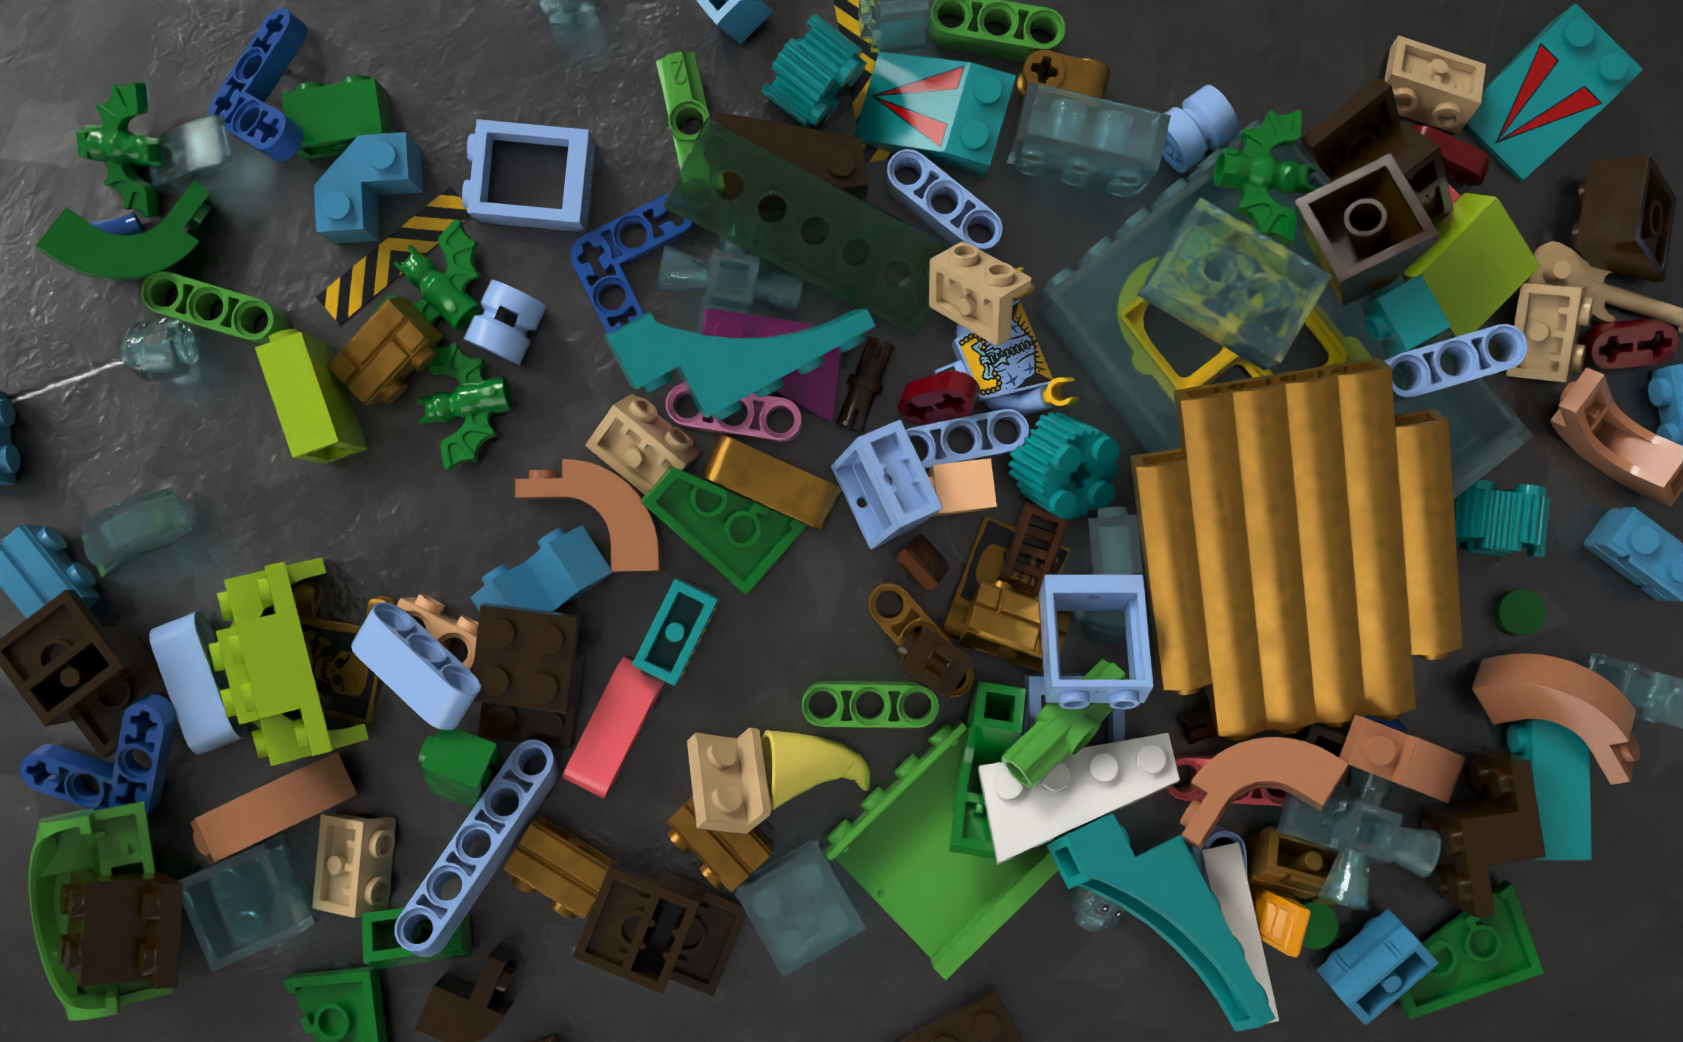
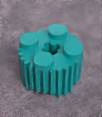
[761,14,867,127]
[1009,411,1120,520]
[1453,479,1551,558]

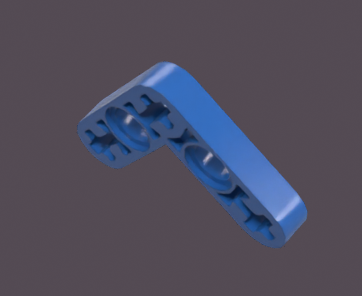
[208,8,307,162]
[570,192,697,334]
[20,693,176,815]

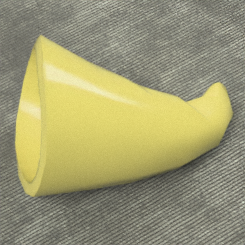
[761,730,871,810]

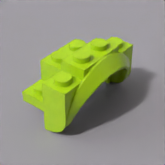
[208,557,369,766]

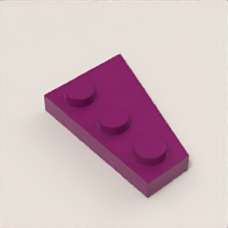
[701,308,841,422]

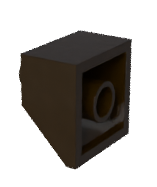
[1294,153,1439,306]
[1572,154,1677,283]

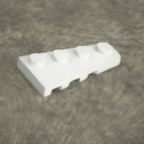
[978,733,1180,865]

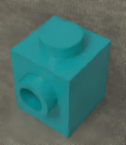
[1361,274,1451,358]

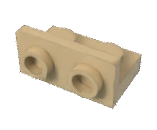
[1384,35,1486,134]
[929,242,1031,346]
[1506,282,1594,383]
[585,394,702,495]
[687,728,772,834]
[312,812,396,918]

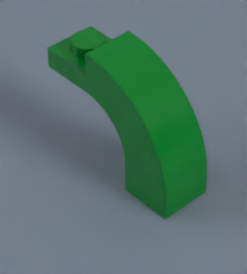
[36,180,212,281]
[949,681,1026,859]

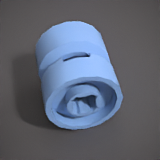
[1150,85,1240,173]
[463,279,547,365]

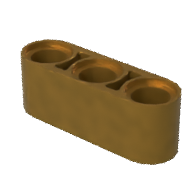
[700,434,842,532]
[868,583,974,698]

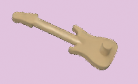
[1525,241,1683,334]

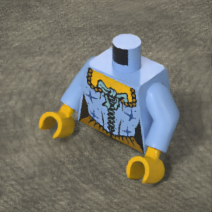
[934,267,1079,416]

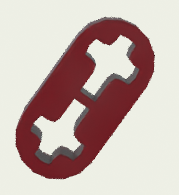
[1411,125,1492,186]
[1581,318,1679,369]
[897,371,980,425]

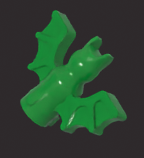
[76,82,166,218]
[1214,110,1317,246]
[372,219,482,330]
[415,343,514,472]

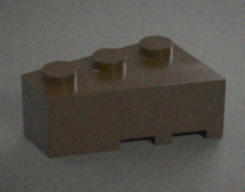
[714,111,868,217]

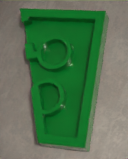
[640,466,807,595]
[1398,880,1544,1019]
[282,967,387,1042]

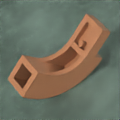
[1550,367,1683,508]
[515,459,664,572]
[1472,653,1640,785]
[1339,715,1465,803]
[1179,737,1349,850]
[190,752,357,865]

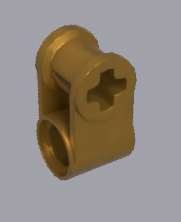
[1016,49,1110,119]

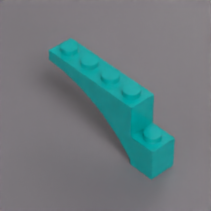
[604,309,876,420]
[1046,812,1275,1032]

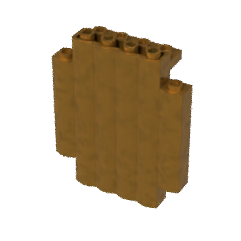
[1130,358,1463,741]

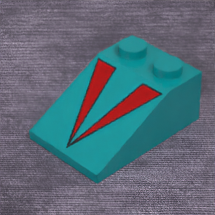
[1464,3,1643,182]
[854,52,1016,180]

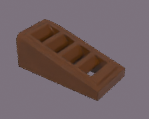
[998,498,1070,599]
[895,534,949,591]

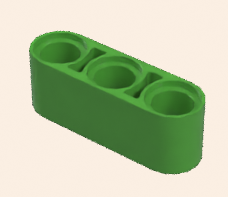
[928,0,1065,64]
[141,271,290,345]
[801,681,939,728]

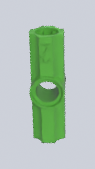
[656,51,726,200]
[1002,659,1128,790]

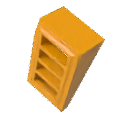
[1249,884,1311,958]

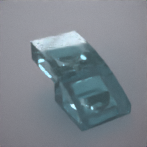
[149,115,233,190]

